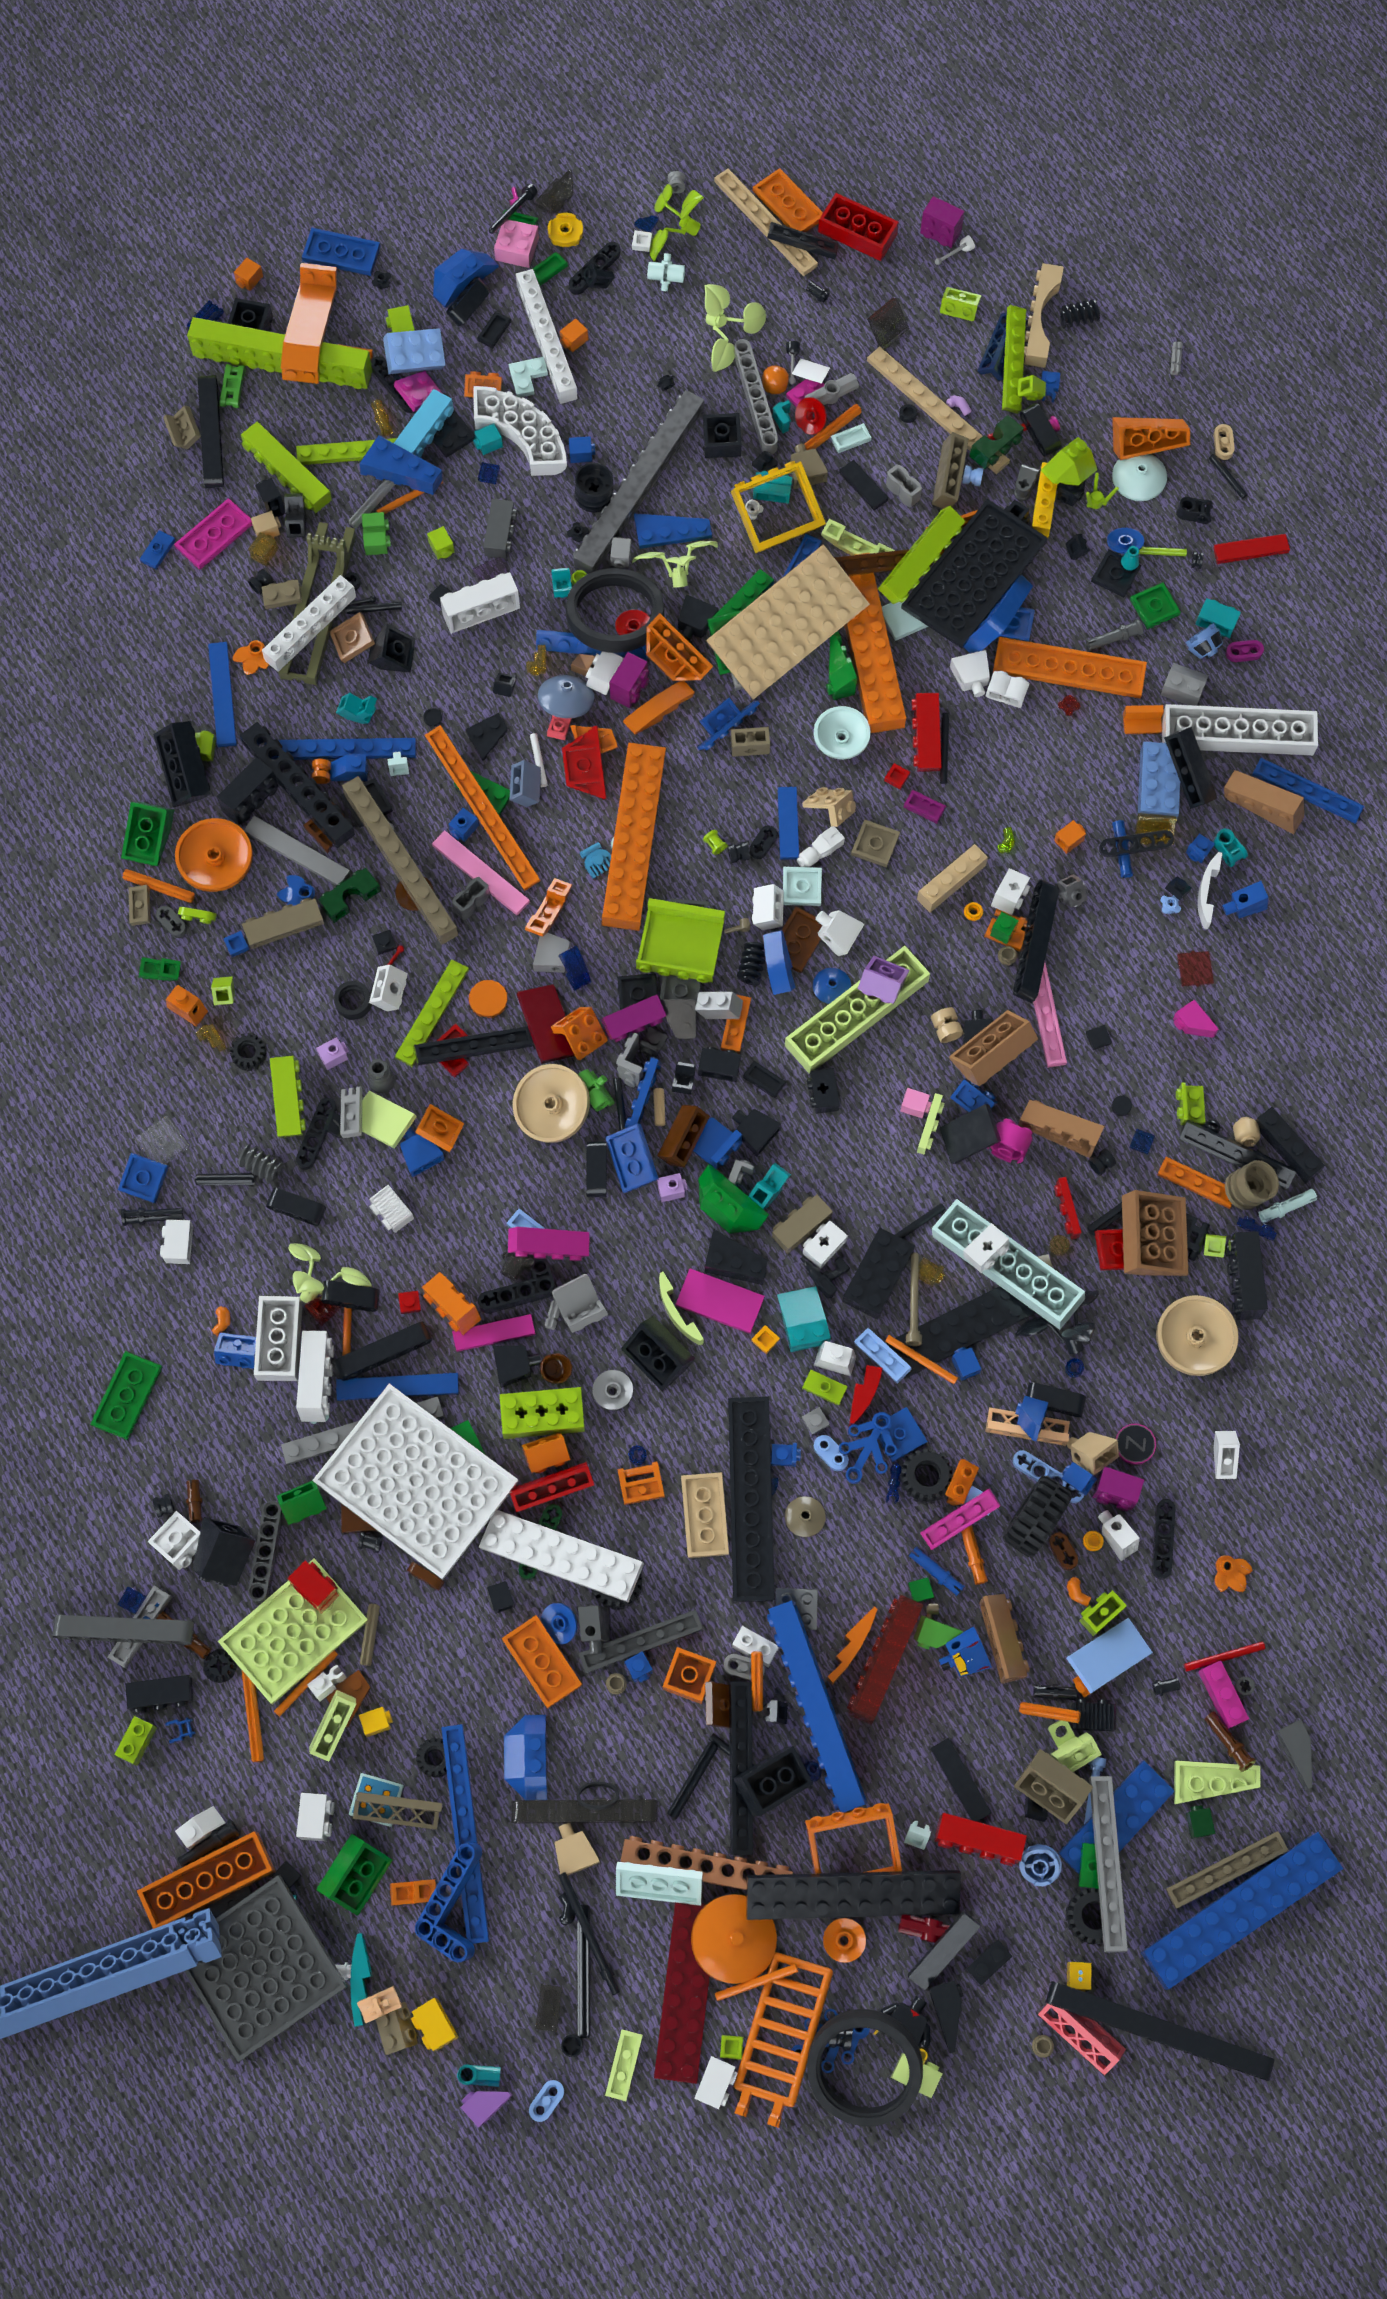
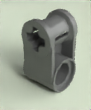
[1014,464,1040,501]

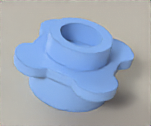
[1160,895,1181,914]

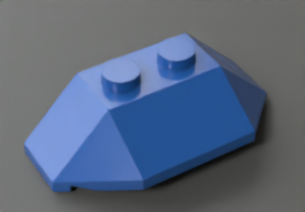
[433,249,499,308]
[504,1715,547,1801]

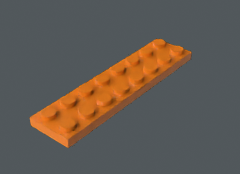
[993,637,1147,699]

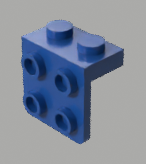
[693,1118,743,1170]

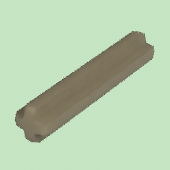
[360,1604,380,1666]

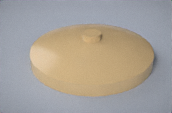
[513,1064,590,1143]
[1156,1295,1238,1376]

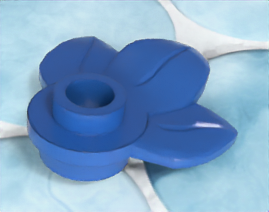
[277,875,315,906]

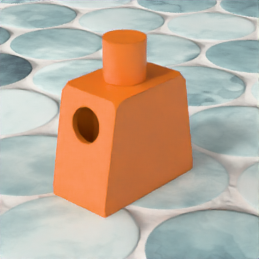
[166,985,208,1027]

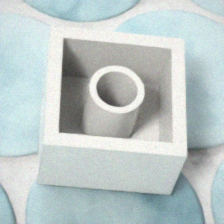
[296,1793,334,1842]

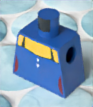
[939,1627,992,1676]

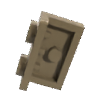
[163,405,201,449]
[262,580,302,610]
[375,2002,418,2055]

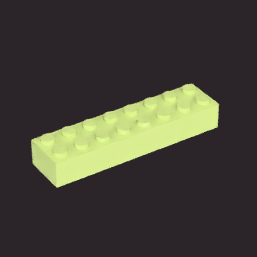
[785,946,930,1074]

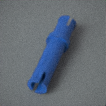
[1112,820,1133,878]
[908,1546,965,1597]

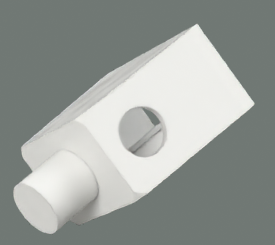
[950,650,990,697]
[815,910,864,956]
[814,1341,856,1376]
[1098,1510,1140,1561]

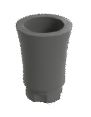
[368,1059,395,1093]

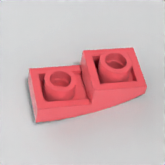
[547,715,572,740]

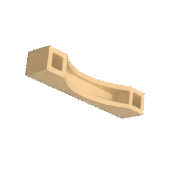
[1024,263,1064,368]

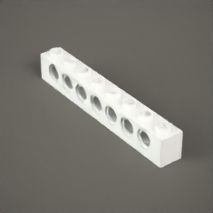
[516,269,577,404]

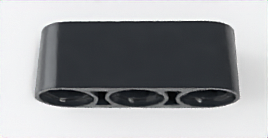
[446,276,491,327]
[1020,403,1062,457]
[586,1141,607,1197]
[266,1187,327,1226]
[321,1280,380,1312]
[1026,1382,1086,1417]

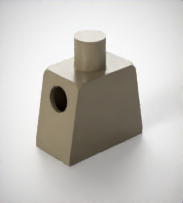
[790,444,828,489]

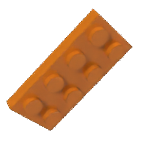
[753,168,823,233]
[501,1615,582,1709]

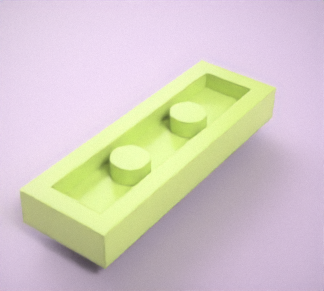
[917,1093,945,1154]
[605,2030,643,2101]

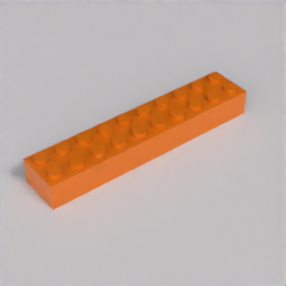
[844,553,906,733]
[602,742,666,931]

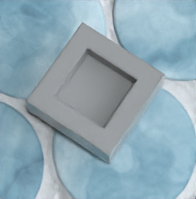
[802,1407,830,1435]

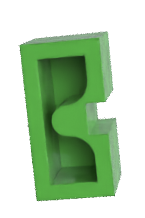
[362,512,391,555]

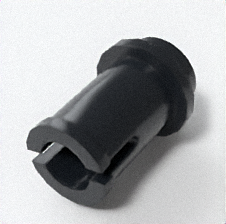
[806,281,829,303]
[1152,1677,1181,1696]

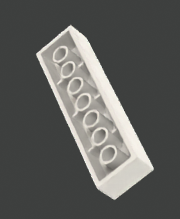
[1162,704,1318,756]

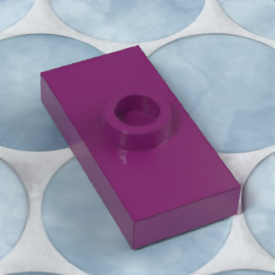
[903,790,946,824]

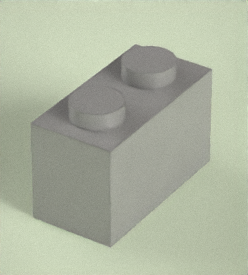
[695,992,743,1019]

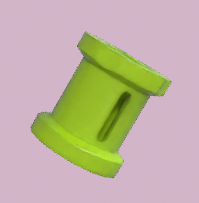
[703,830,727,855]

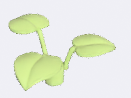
[705,284,766,372]
[632,541,718,587]
[288,1243,372,1304]

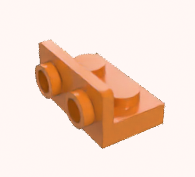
[464,371,503,398]
[945,1459,979,1506]

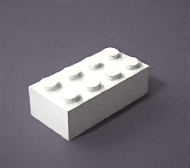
[440,572,520,634]
[254,1296,303,1381]
[296,1331,334,1422]

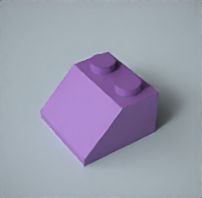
[857,956,910,1004]
[460,2091,513,2128]

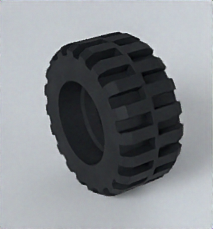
[1003,1476,1073,1557]

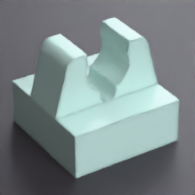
[388,752,409,776]
[904,1821,931,1850]

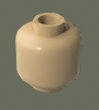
[1233,1117,1261,1147]

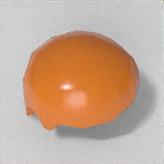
[762,365,789,394]

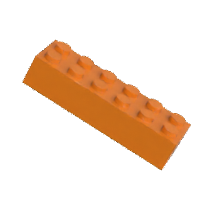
[137,1831,276,1929]

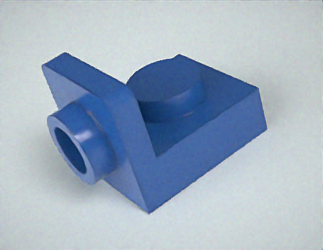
[1186,833,1215,863]
[771,1443,801,1467]

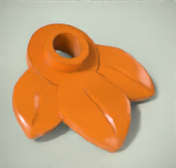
[233,640,269,675]
[1215,1555,1253,1592]

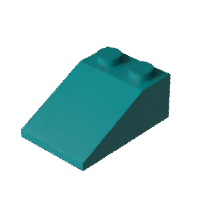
[777,1286,831,1352]

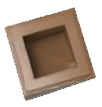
[571,654,595,677]

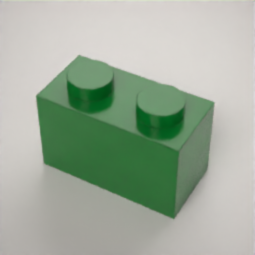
[277,1481,327,1525]

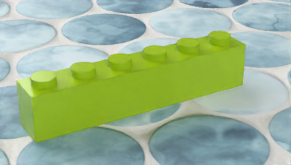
[241,422,332,513]
[878,506,965,604]

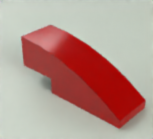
[849,1365,883,1427]

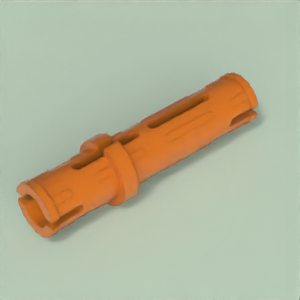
[961,1525,988,1585]

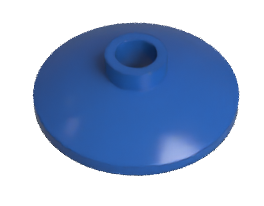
[1107,528,1144,554]
[813,968,851,1004]
[541,1603,577,1644]

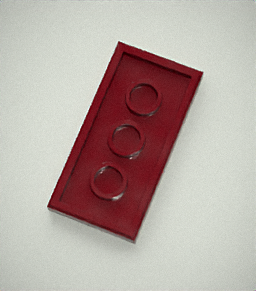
[516,984,575,1064]

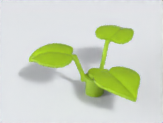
[650,184,704,262]

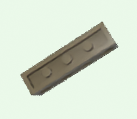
[352,1792,442,1830]

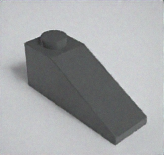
[1275,1720,1312,1791]

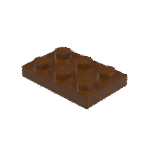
[782,907,823,973]

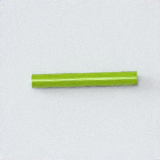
[1139,547,1187,556]

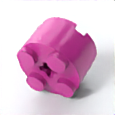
[988,1118,1033,1163]

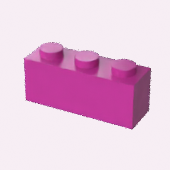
[1198,1661,1249,1729]

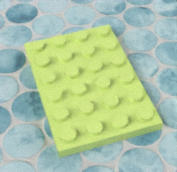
[218,1558,368,1705]

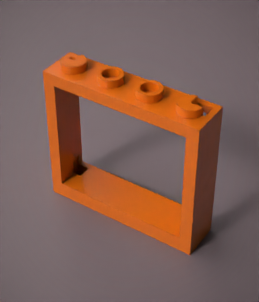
[805,1803,902,1874]

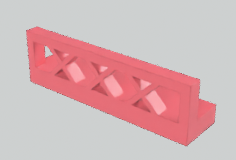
[1038,2004,1126,2075]

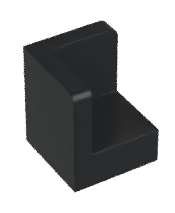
[487,1581,515,1614]

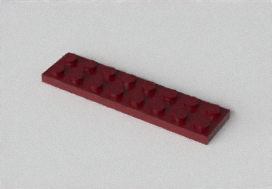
[654,1902,710,2084]

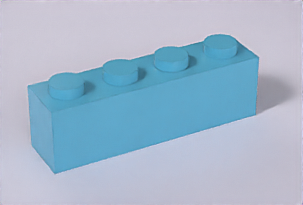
[394,389,454,457]

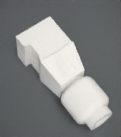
[797,826,845,867]

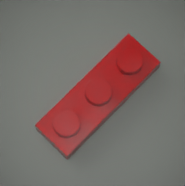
[1054,1177,1082,1240]

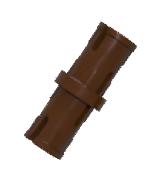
[186,1480,203,1523]

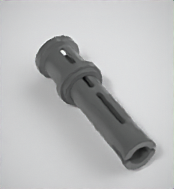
[1086,619,1143,651]

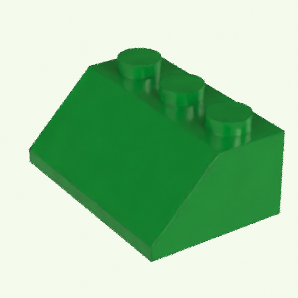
[316,1833,393,1916]

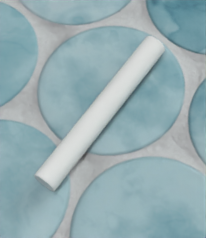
[530,733,548,787]

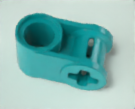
[1213,828,1248,867]

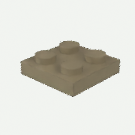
[851,819,900,868]

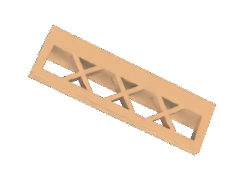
[985,1407,1070,1446]

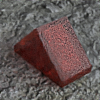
[305,1296,342,1326]

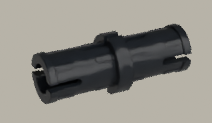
[1033,1684,1077,1701]

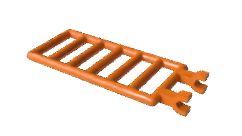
[734,1952,833,2128]

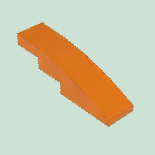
[623,681,695,735]
[827,1606,878,1685]

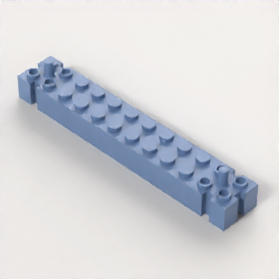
[0,1908,222,2039]

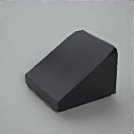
[493,672,517,697]

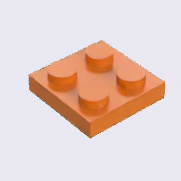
[415,1104,464,1152]

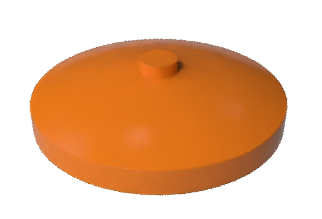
[175,818,253,892]
[691,1894,777,1984]

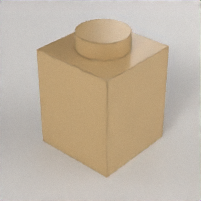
[251,511,281,542]

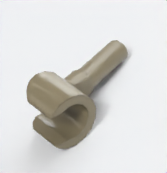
[724,918,750,934]
[926,1604,939,1619]

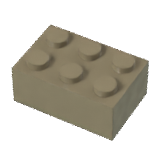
[1014,1749,1093,1825]

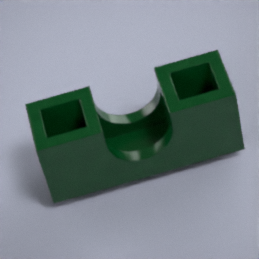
[969,415,1024,469]
[318,867,381,923]

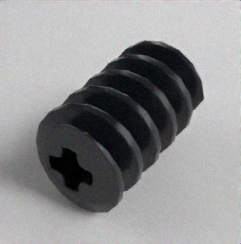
[1060,299,1100,329]
[737,942,765,986]

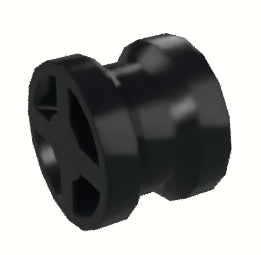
[153,1493,175,1518]

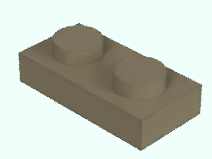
[129,885,151,926]

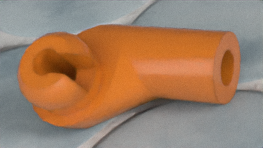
[1067,1577,1091,1607]

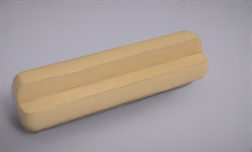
[653,1088,665,1126]

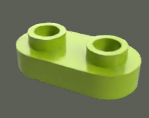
[178,907,217,924]

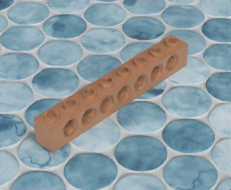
[621,1836,793,1891]

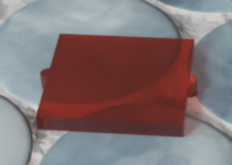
[1177,951,1214,987]

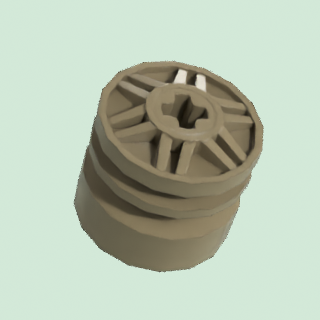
[1225,1160,1279,1210]

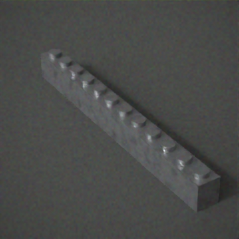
[572,390,704,574]

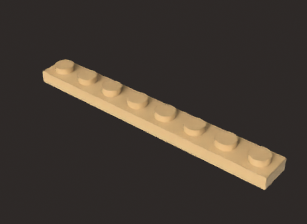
[714,169,818,276]

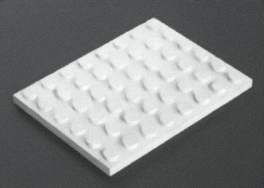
[312,1384,519,1580]

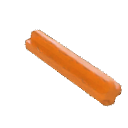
[751,1651,763,1712]
[1019,1702,1081,1723]

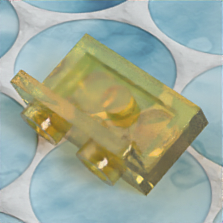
[1135,813,1177,845]

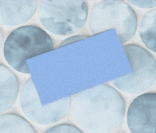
[1066,1618,1153,1694]

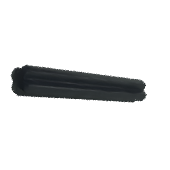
[667,1742,718,1819]

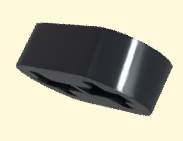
[750,825,777,859]

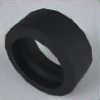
[334,981,372,1020]

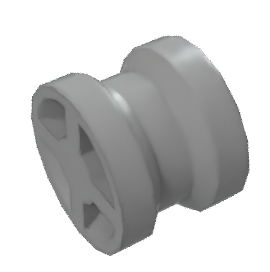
[668,171,685,193]

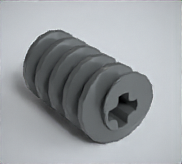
[238,1144,284,1183]

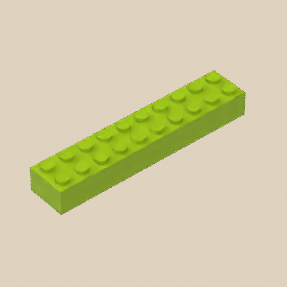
[187,317,372,389]

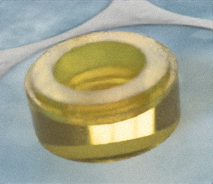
[1049,1235,1070,1256]

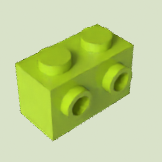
[1079,1590,1127,1637]

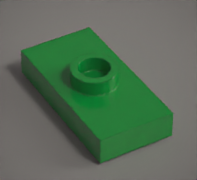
[1078,1843,1099,1889]

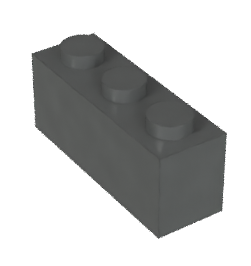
[483,499,517,559]

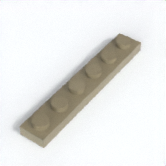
[1165,1831,1289,1909]

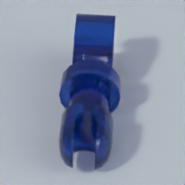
[885,1464,901,1504]

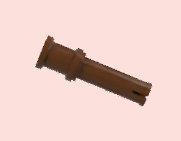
[1204,1711,1256,1772]

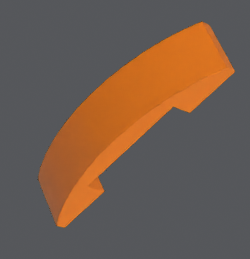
[525,878,572,937]

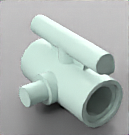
[647,253,685,291]

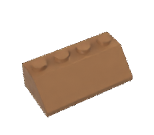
[949,1010,1038,1086]
[979,1594,1029,1684]

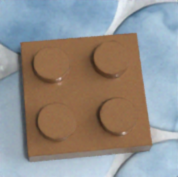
[329,612,375,663]

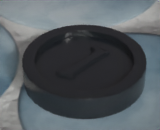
[423,708,442,727]

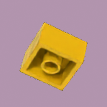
[411,1998,459,2051]

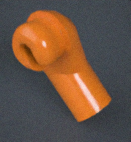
[211,1306,231,1337]

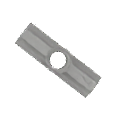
[804,373,859,405]

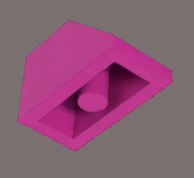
[1173,1000,1219,1038]

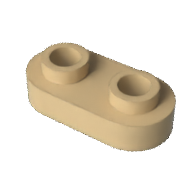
[1213,424,1235,460]

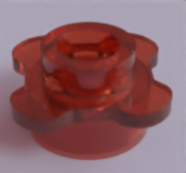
[1058,695,1080,716]

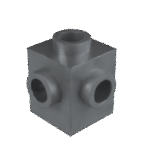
[1057,874,1088,908]

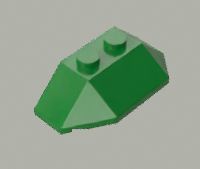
[698,1164,769,1234]

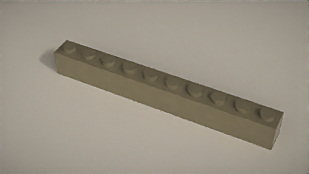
[342,776,458,945]

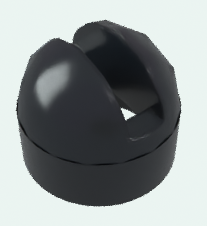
[1204,1119,1221,1133]

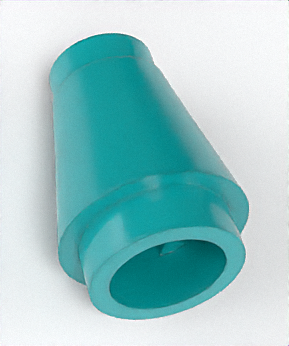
[1121,546,1139,570]

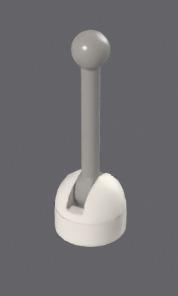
[935,235,975,265]

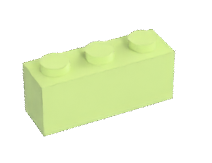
[309,1690,356,1762]

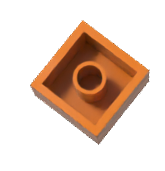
[662,1647,716,1704]

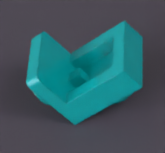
[551,568,572,598]

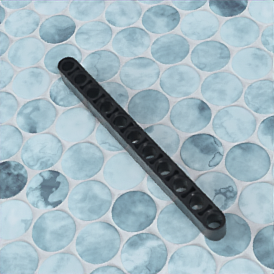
[1045,1981,1275,2081]

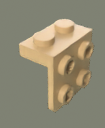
[802,787,856,827]

